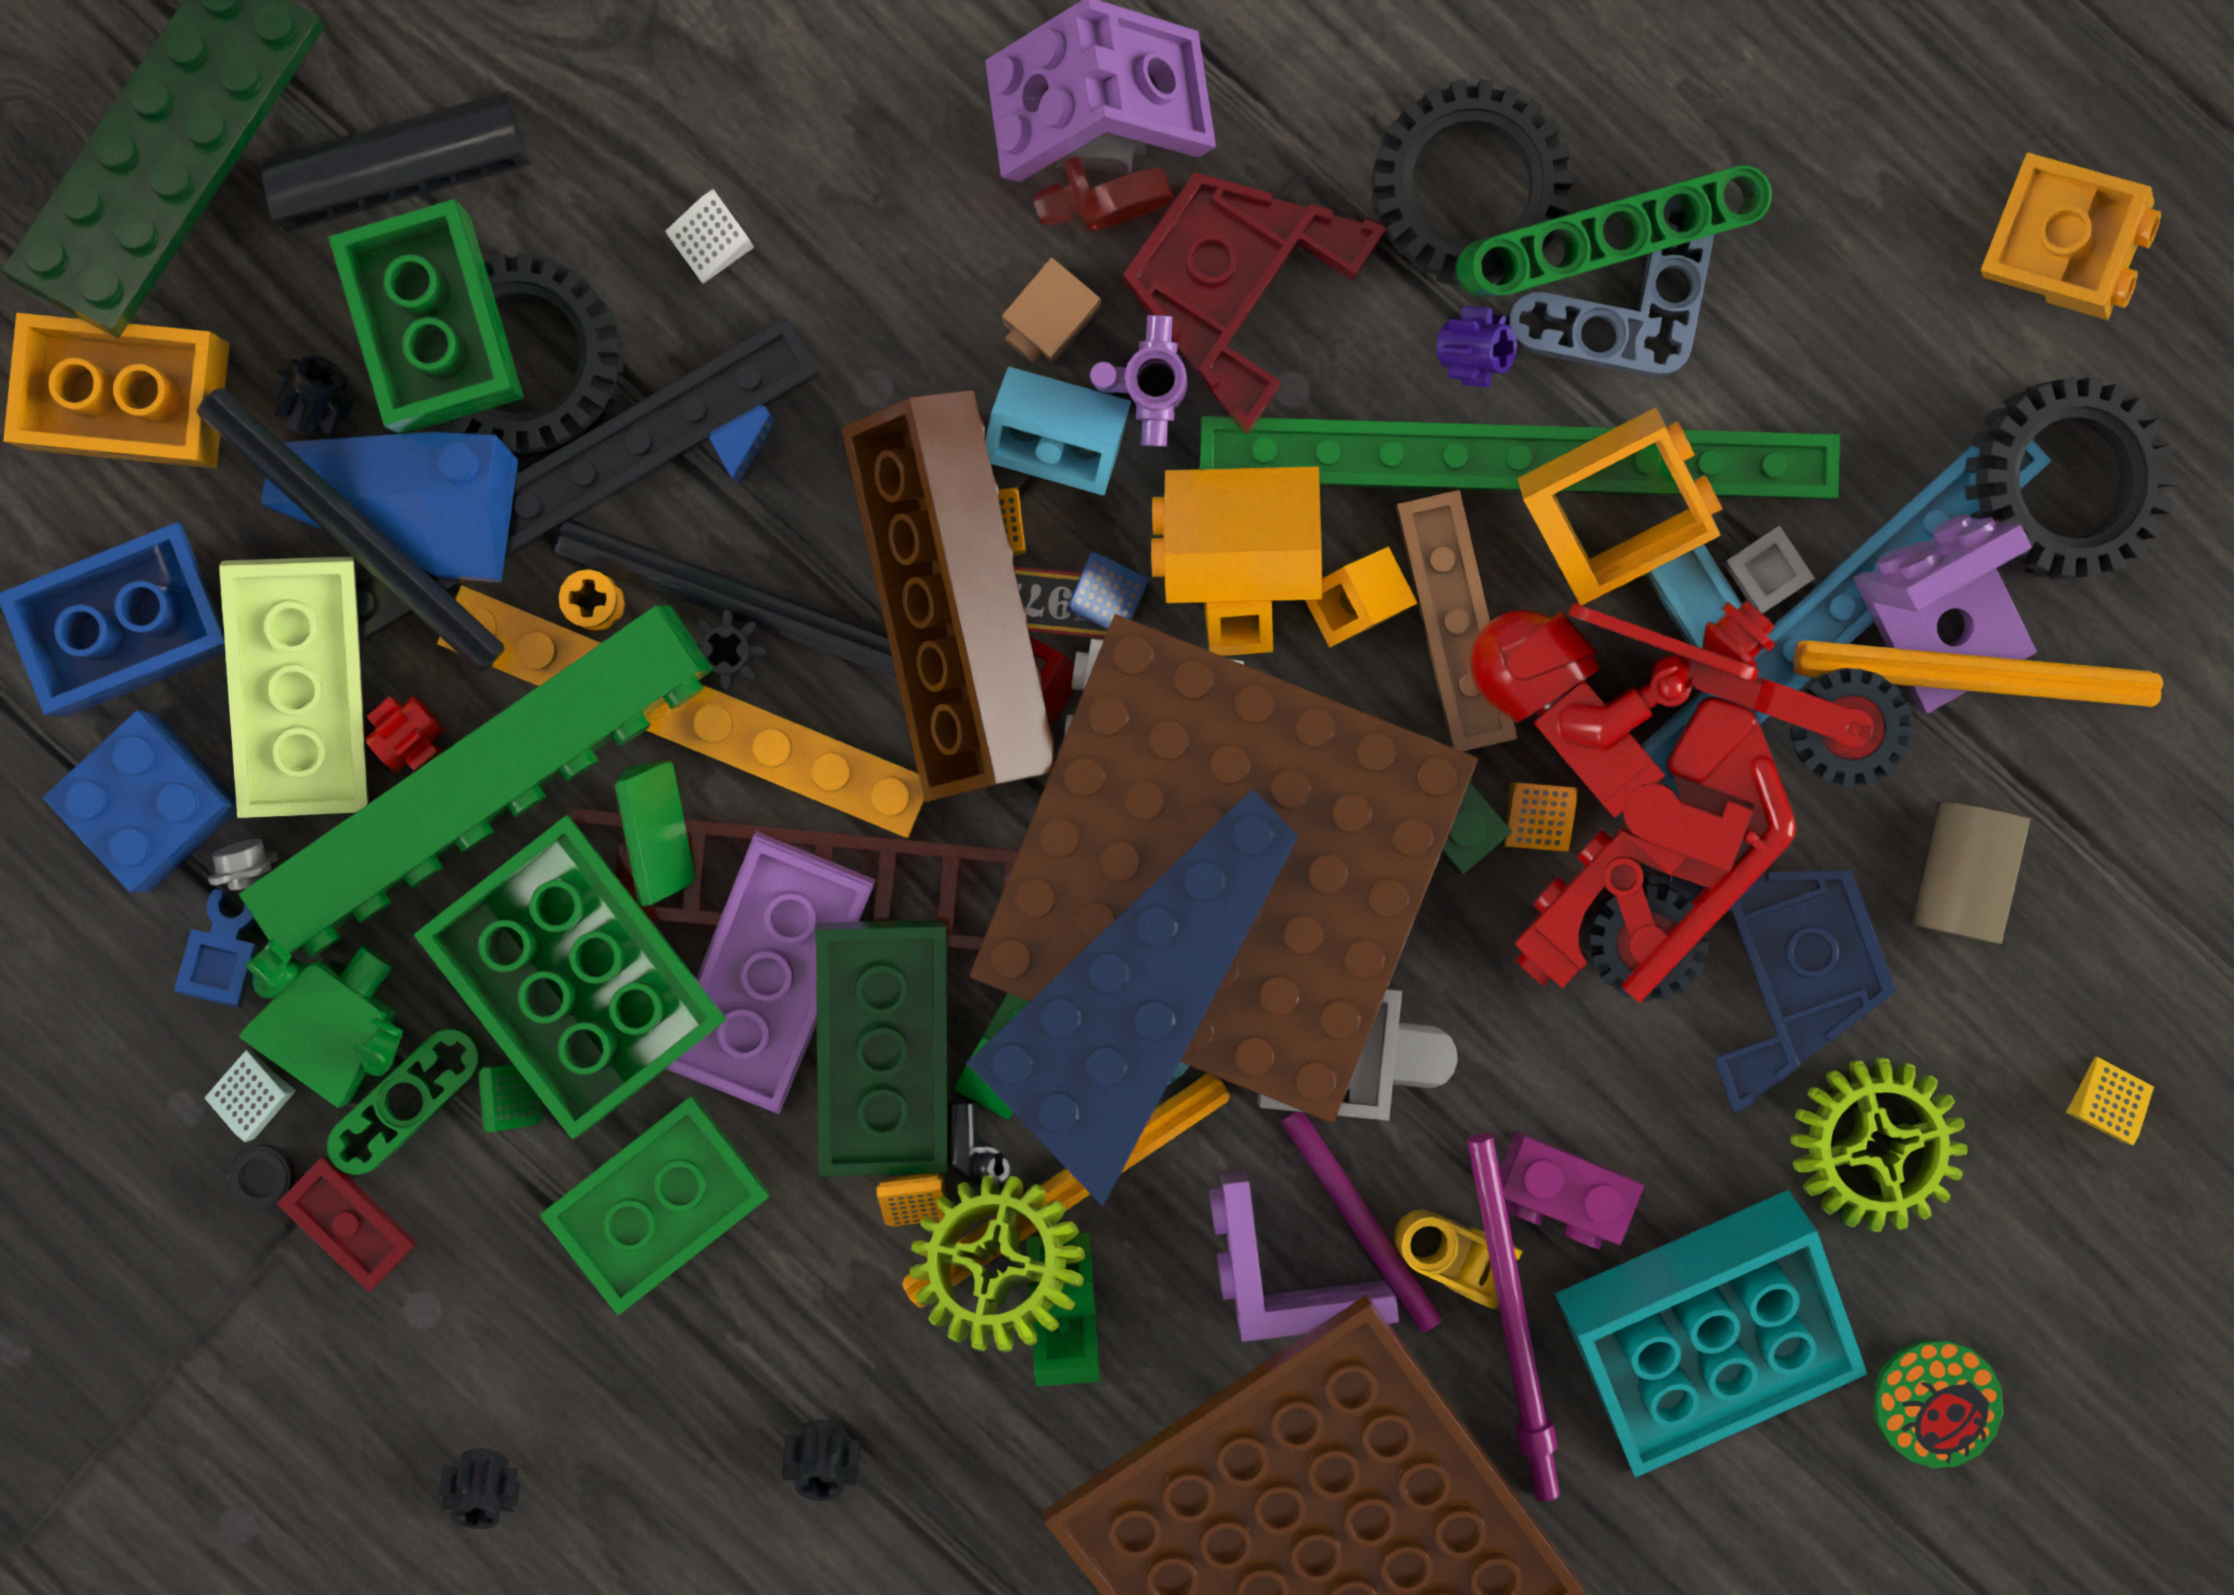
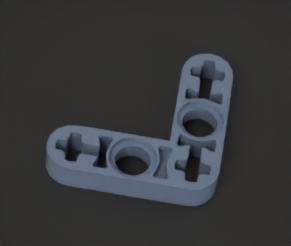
[1507,198,1715,378]

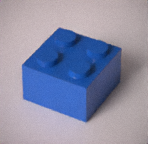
[42,710,237,893]

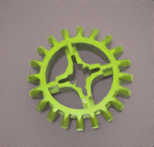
[1790,1058,1968,1232]
[910,1175,1085,1352]

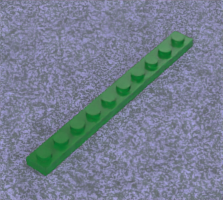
[1200,416,1840,501]

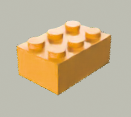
[3,313,230,469]

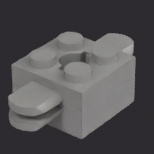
[1257,987,1458,1121]

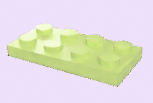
[219,556,369,818]

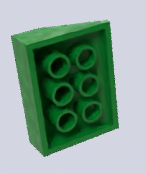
[414,815,728,1140]

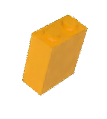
[1151,466,1322,603]

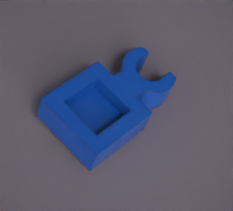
[174,889,258,1009]

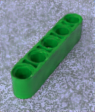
[1456,166,1772,298]

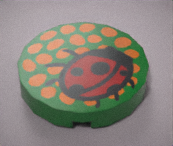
[1873,1339,2004,1468]

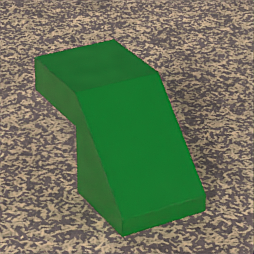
[1026,1233,1100,1387]

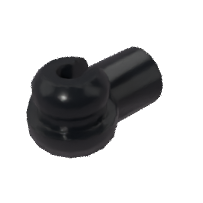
[947,1102,1011,1187]

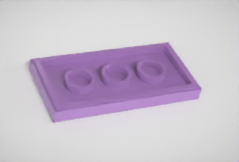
[667,831,876,1114]

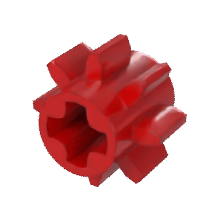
[365,696,446,774]

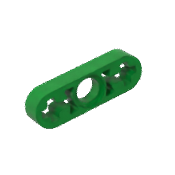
[327,1028,484,1175]

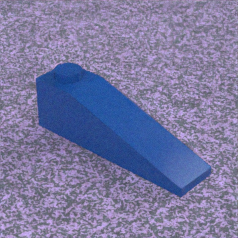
[261,432,518,582]

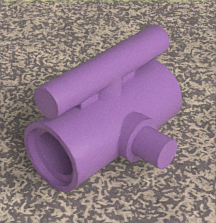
[1090,315,1188,447]

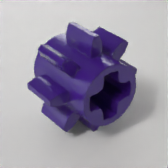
[1437,306,1517,388]

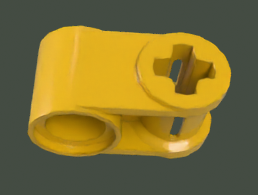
[1393,1209,1523,1310]

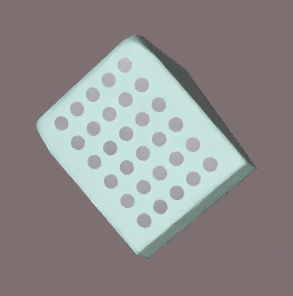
[205,1049,296,1142]

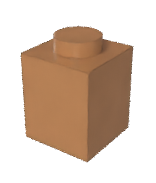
[1002,257,1101,366]

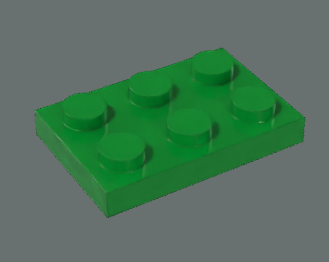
[539,1094,772,1316]

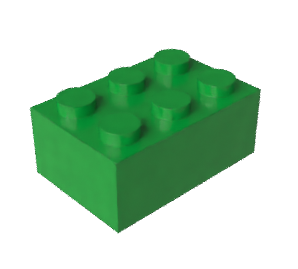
[328,199,524,434]

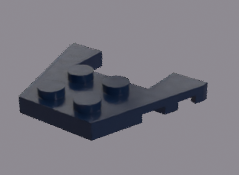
[1647,870,1897,1113]

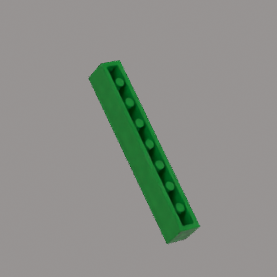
[239,606,714,959]

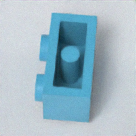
[985,366,1131,496]

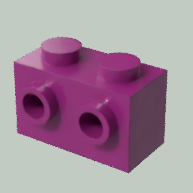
[1500,1131,1645,1249]

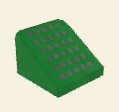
[478,1063,543,1133]

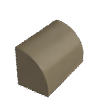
[1912,802,2031,944]

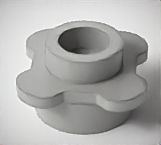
[208,839,278,890]

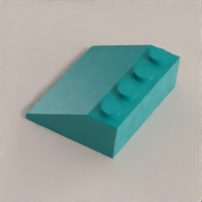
[1555,1190,1867,1478]

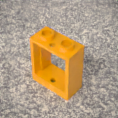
[1517,407,1723,606]

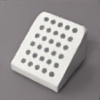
[665,189,754,284]

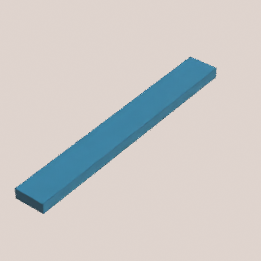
[1640,440,2051,797]

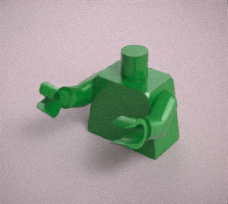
[238,938,403,1108]

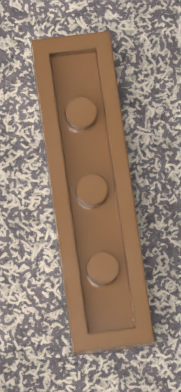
[1395,490,1517,752]

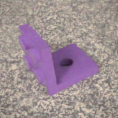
[985,0,1216,182]
[1853,514,2037,714]
[1209,1169,1399,1342]

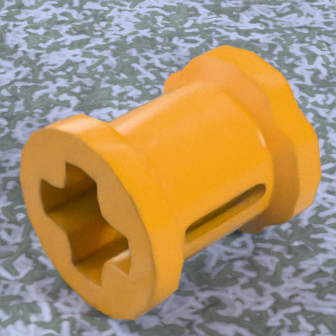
[558,569,625,631]

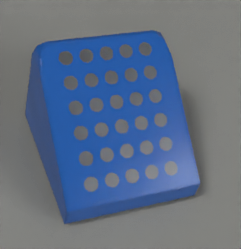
[708,405,776,483]
[1066,551,1149,630]

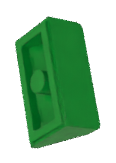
[614,760,695,906]

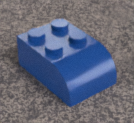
[0,522,225,718]

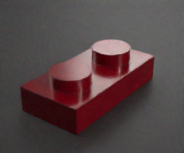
[277,1156,418,1292]

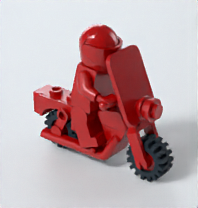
[1470,600,1913,1003]

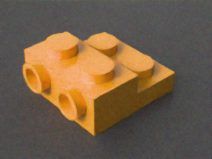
[1980,152,2161,321]

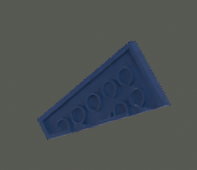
[966,789,1299,1206]

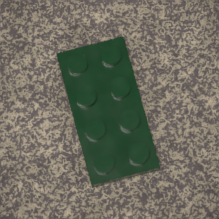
[815,920,947,1177]

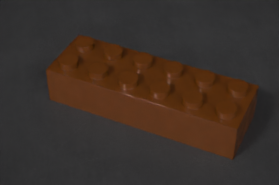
[841,390,1056,802]

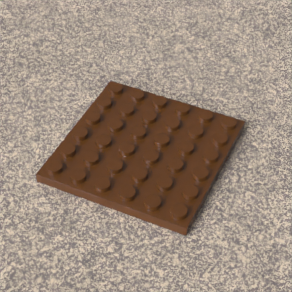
[969,613,1479,1123]
[1043,1294,1586,1595]

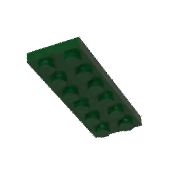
[1,0,325,339]

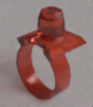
[1032,157,1174,233]

